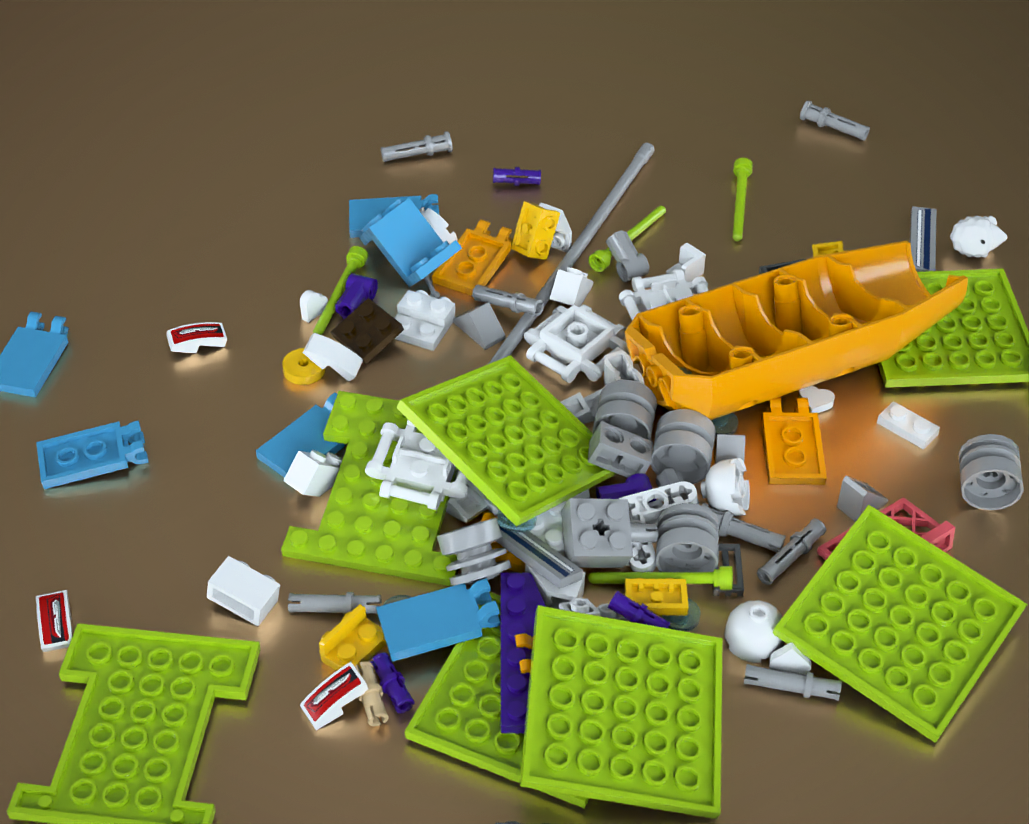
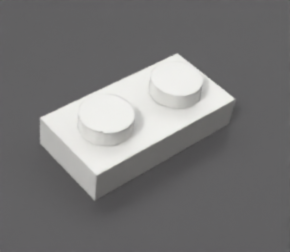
[877,401,940,450]

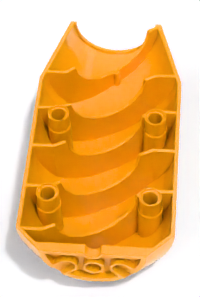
[625,241,968,420]

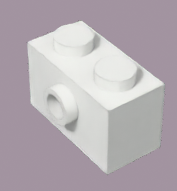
[207,556,280,626]

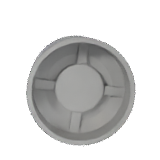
[593,380,657,440]
[651,409,716,484]

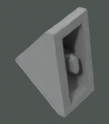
[453,302,506,350]
[714,434,745,476]
[837,475,889,522]

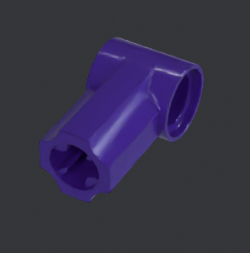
[335,273,378,319]
[596,473,657,503]

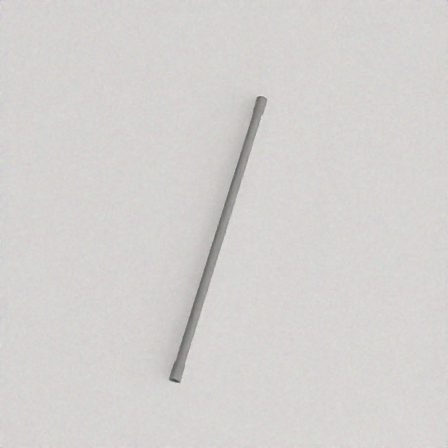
[488,143,655,364]

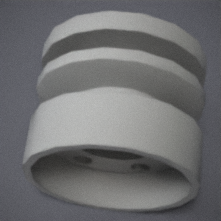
[958,434,1024,510]
[655,503,719,572]
[437,518,511,586]

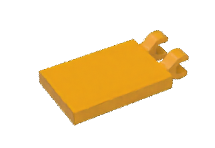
[432,219,513,296]
[761,398,827,485]

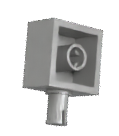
[561,498,658,568]

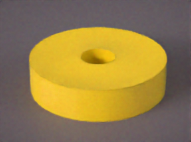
[282,348,326,385]

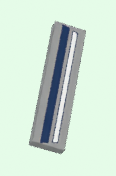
[910,206,937,272]
[496,515,584,589]

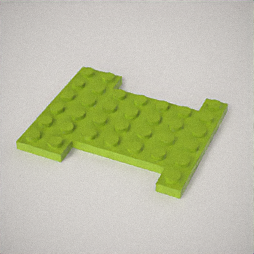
[281,391,459,586]
[7,623,261,824]

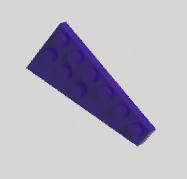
[501,573,546,733]

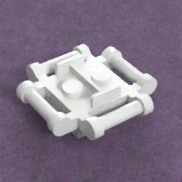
[619,269,709,320]
[524,304,629,383]
[365,420,468,510]

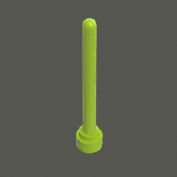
[733,158,753,242]
[588,206,666,272]
[313,246,368,335]
[588,566,733,590]

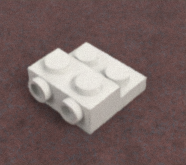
[395,290,455,351]

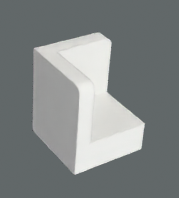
[666,243,706,282]

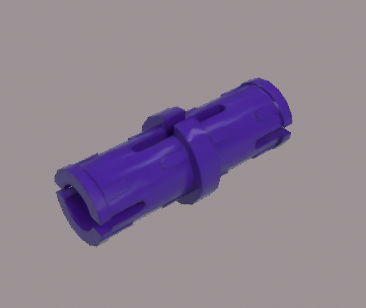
[493,167,541,186]
[607,591,671,628]
[371,653,415,713]

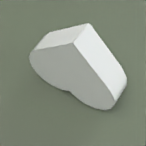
[300,290,328,323]
[799,386,835,413]
[769,643,811,675]

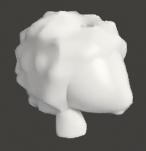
[950,216,1007,258]

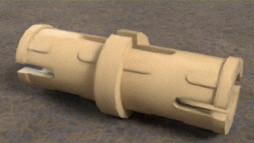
[354,661,389,726]

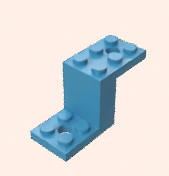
[359,198,462,287]

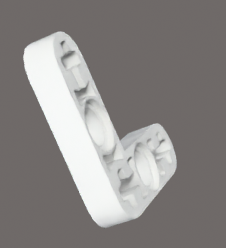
[619,481,697,572]

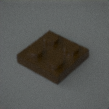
[331,298,404,364]

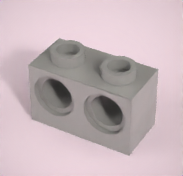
[588,421,653,478]

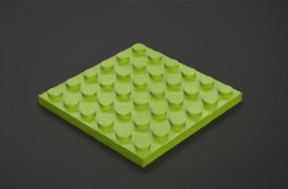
[878,269,1029,388]
[397,355,617,527]
[773,505,1028,743]
[405,592,590,809]
[520,605,722,819]

